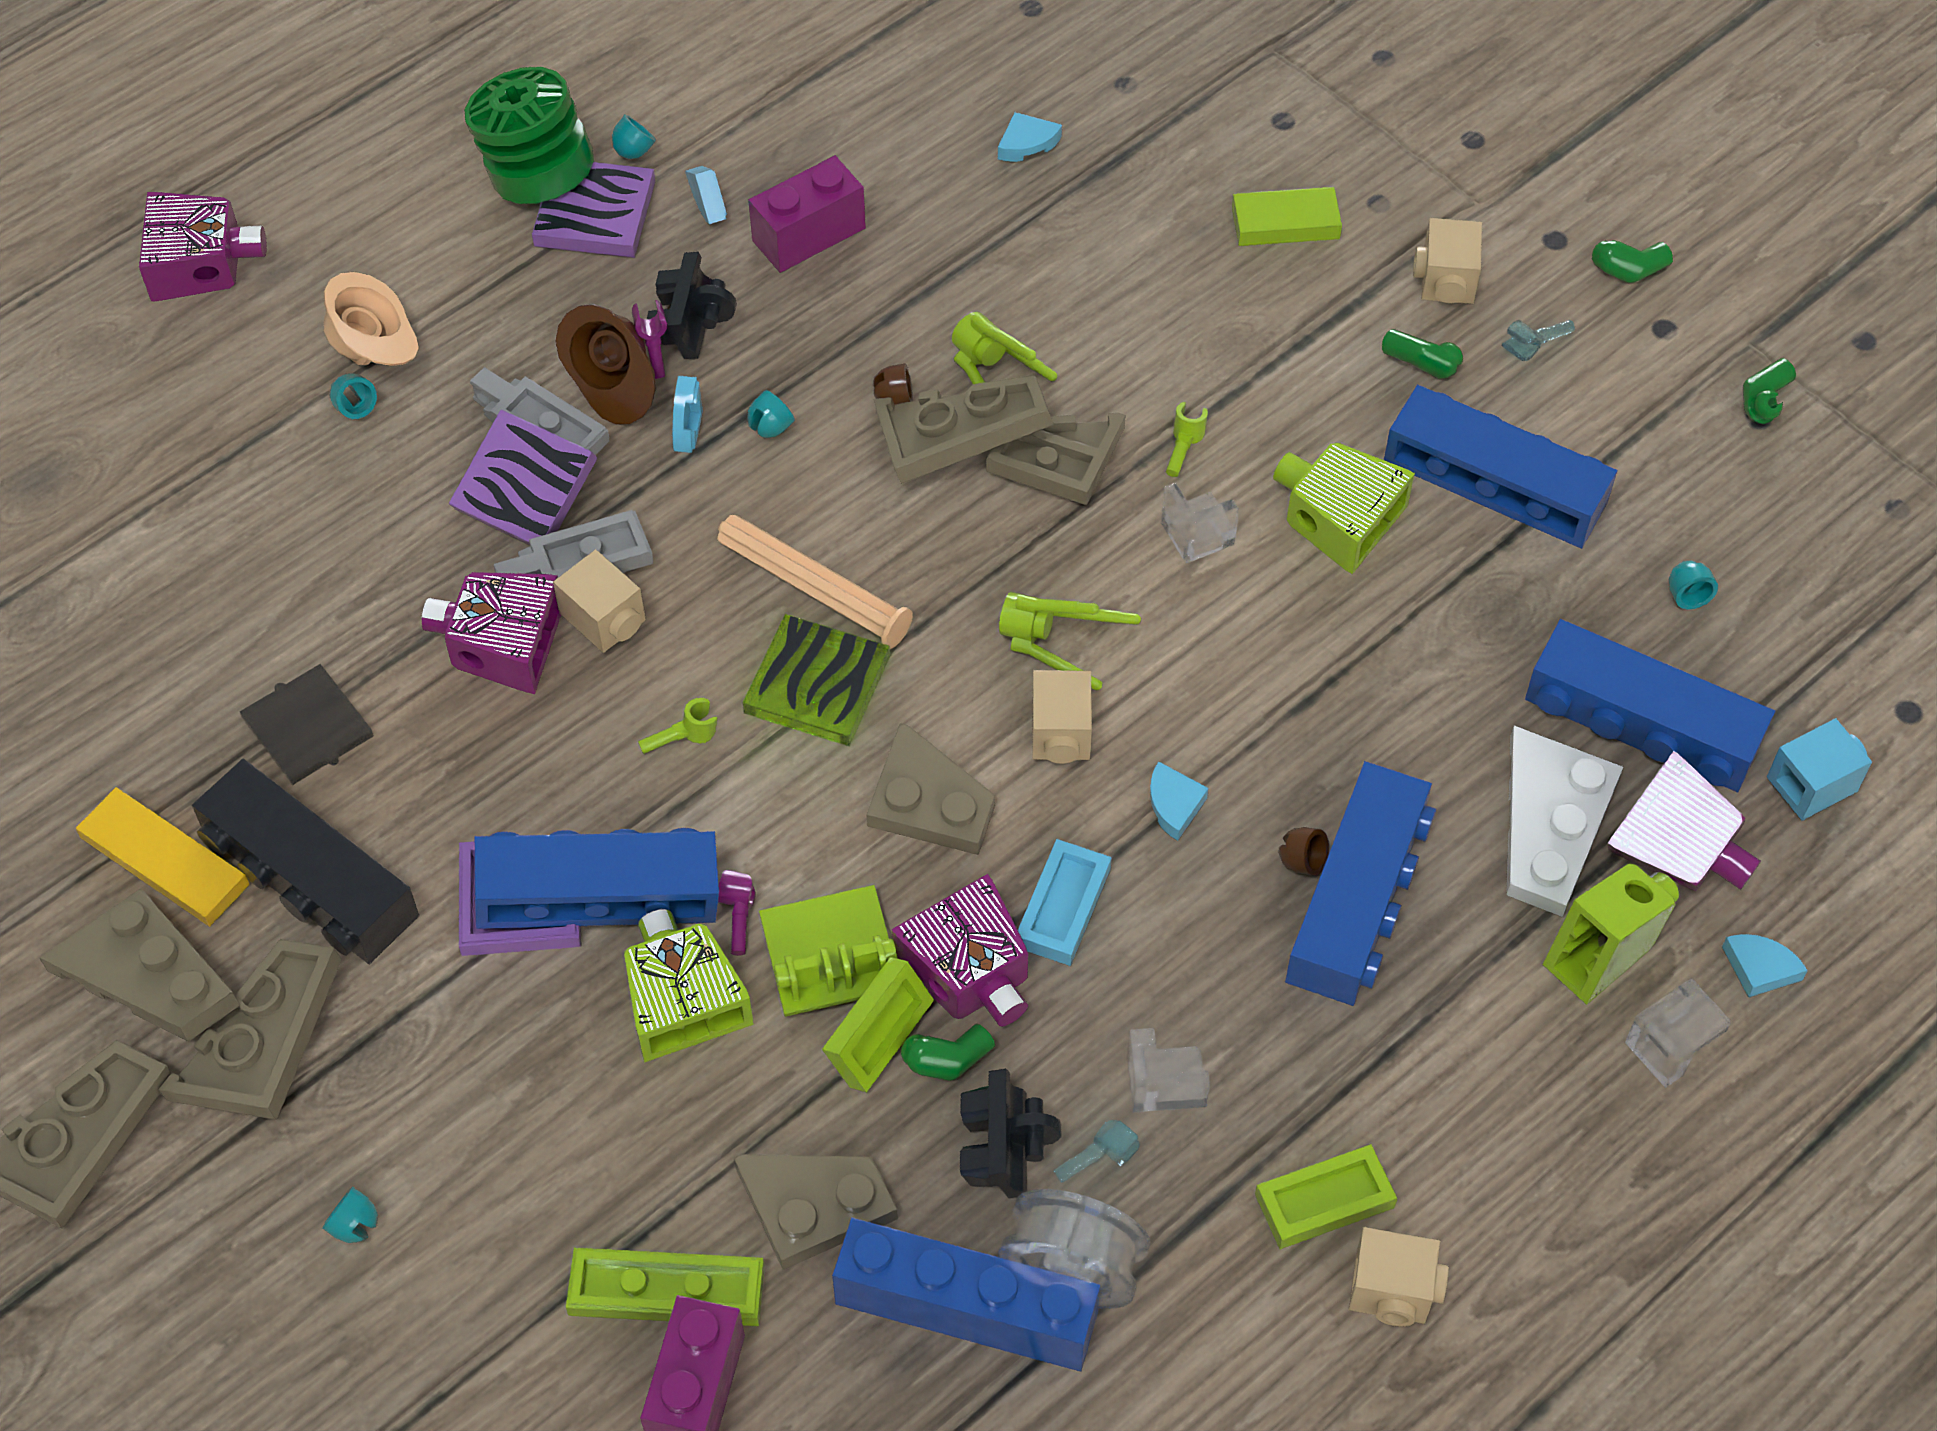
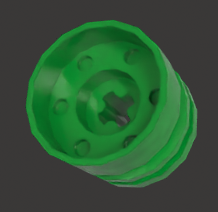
[464,67,594,204]

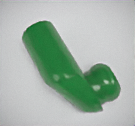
[1592,240,1673,283]
[1382,329,1463,379]
[1743,358,1796,424]
[901,1023,995,1081]

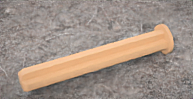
[717,515,913,649]

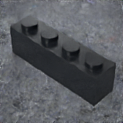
[192,758,419,965]

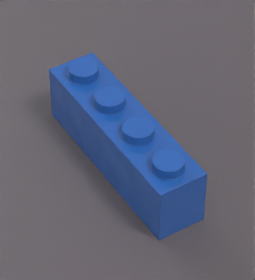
[1384,384,1618,549]
[1525,619,1776,792]
[1285,761,1437,1006]
[474,828,719,929]
[832,1217,1100,1372]

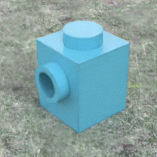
[1767,718,1872,821]

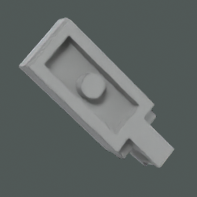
[470,367,609,455]
[494,510,653,578]

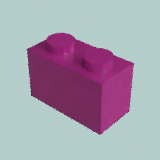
[748,155,866,273]
[640,1295,745,1431]

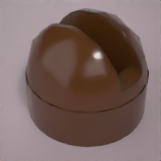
[873,363,913,405]
[1278,827,1329,876]

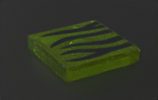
[742,614,890,746]

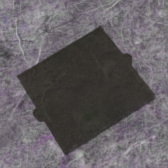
[239,664,374,785]

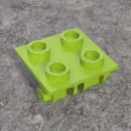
[759,885,897,1017]

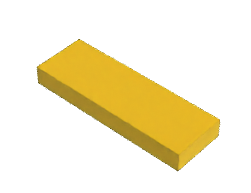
[75,787,250,927]

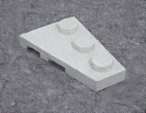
[1507,726,1623,917]

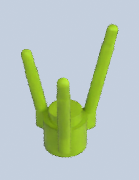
[952,312,1058,384]
[999,592,1141,691]

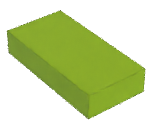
[1232,187,1342,246]
[822,957,934,1093]
[1255,1144,1398,1249]

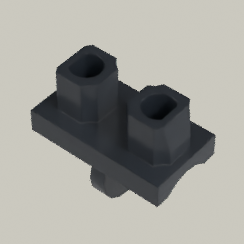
[647,252,737,359]
[960,1068,1062,1199]

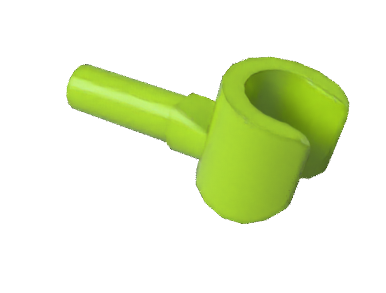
[1166,402,1208,477]
[638,698,718,754]

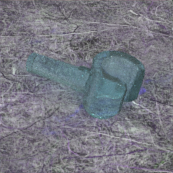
[1502,320,1575,361]
[1053,1120,1140,1183]

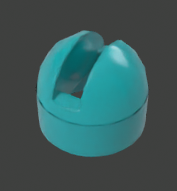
[612,114,656,159]
[329,373,377,419]
[747,390,795,438]
[1668,561,1718,609]
[322,1186,378,1243]

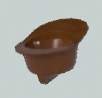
[555,304,656,424]

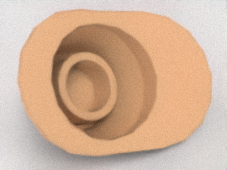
[324,272,419,366]

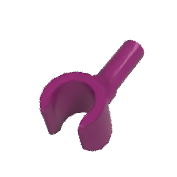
[632,300,667,379]
[718,870,756,956]

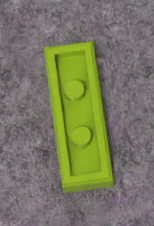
[566,1247,765,1326]

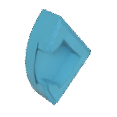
[998,112,1062,162]
[685,166,727,224]
[672,376,703,453]
[1150,762,1209,841]
[1722,934,1808,997]

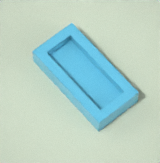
[1018,839,1112,966]

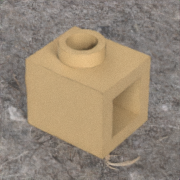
[1413,218,1482,304]
[553,549,646,653]
[1032,670,1092,764]
[1349,1227,1449,1326]

